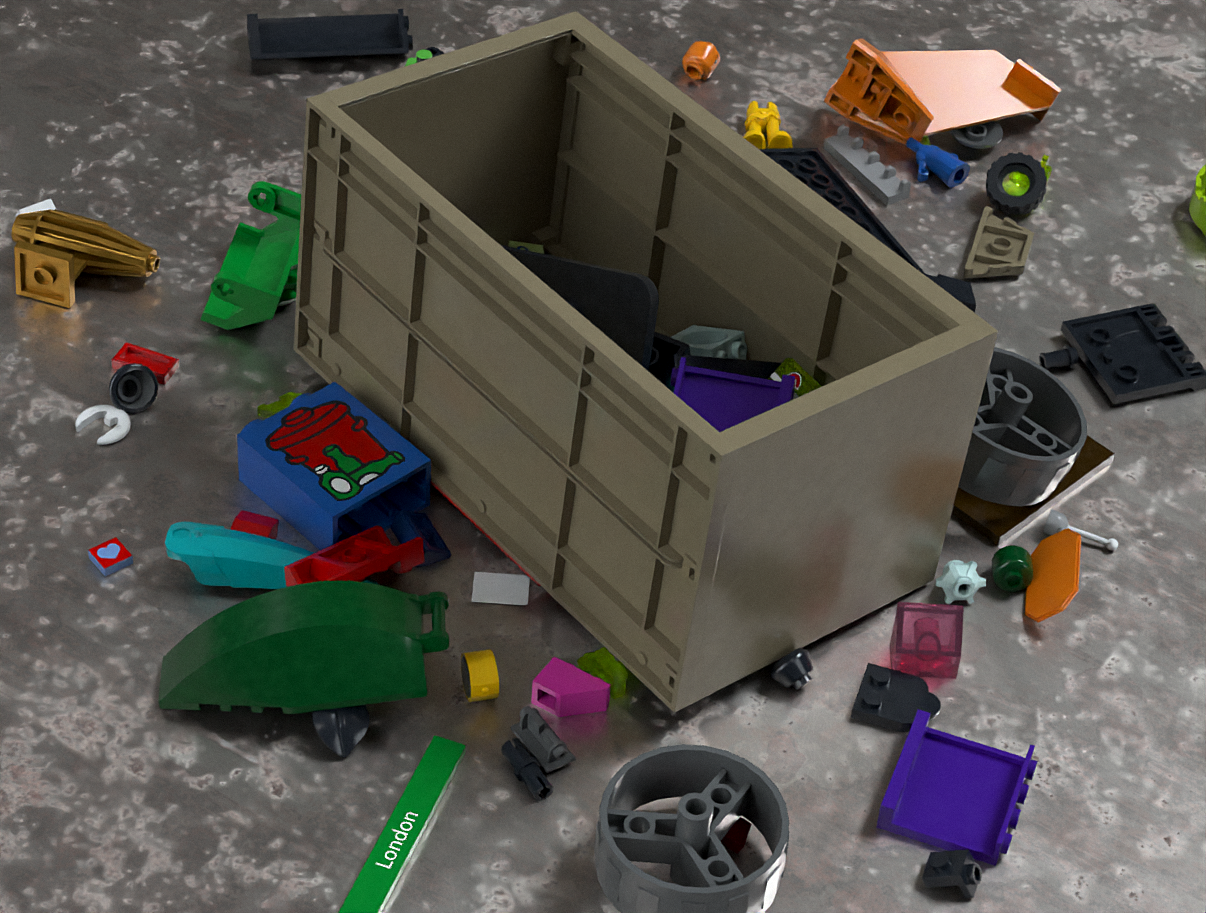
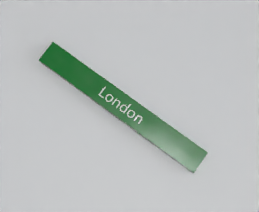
[338,735,466,913]

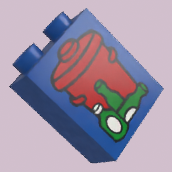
[237,382,431,550]

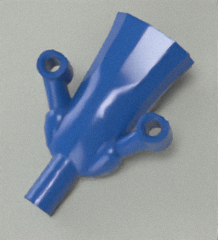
[906,137,970,188]

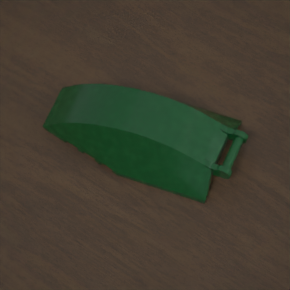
[158,581,450,714]

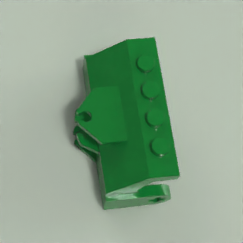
[200,181,301,330]

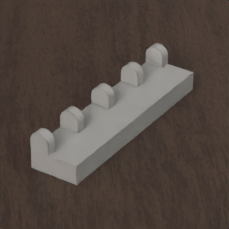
[823,124,911,206]

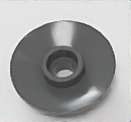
[950,121,1003,148]

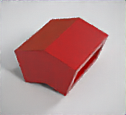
[230,510,279,540]

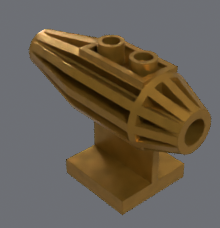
[12,209,160,308]

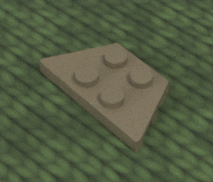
[963,206,1034,278]

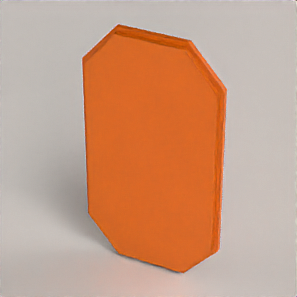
[1025,528,1081,623]

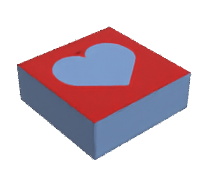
[88,537,133,577]

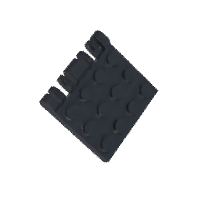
[1061,303,1206,404]

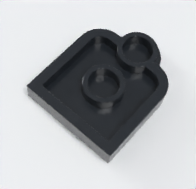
[851,663,941,732]

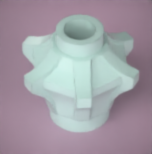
[936,560,986,605]

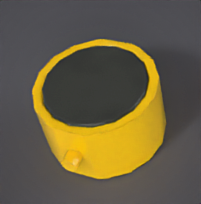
[461,649,499,702]

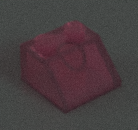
[889,602,964,679]

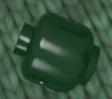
[991,545,1034,592]

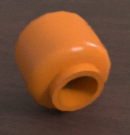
[682,41,720,80]

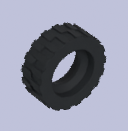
[986,152,1047,216]

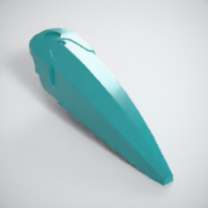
[165,521,378,589]

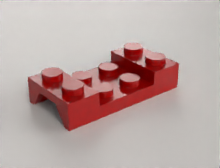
[284,525,425,587]

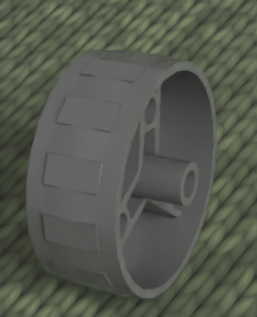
[958,347,1087,506]
[594,744,790,913]

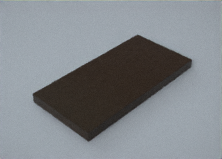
[951,435,1115,546]

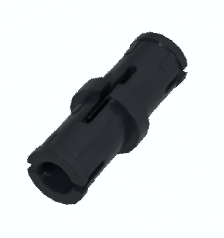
[501,738,554,801]

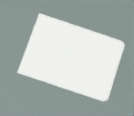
[472,572,530,605]

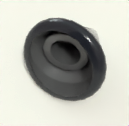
[109,363,158,414]

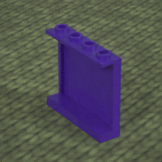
[670,357,795,432]
[876,709,1038,866]

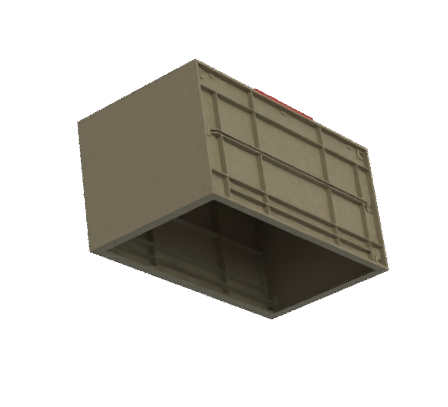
[293,11,998,713]

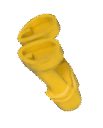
[743,101,792,149]

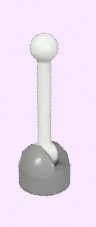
[1043,509,1118,551]

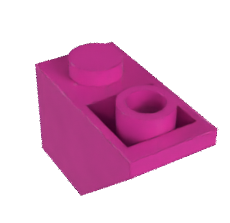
[531,656,611,717]

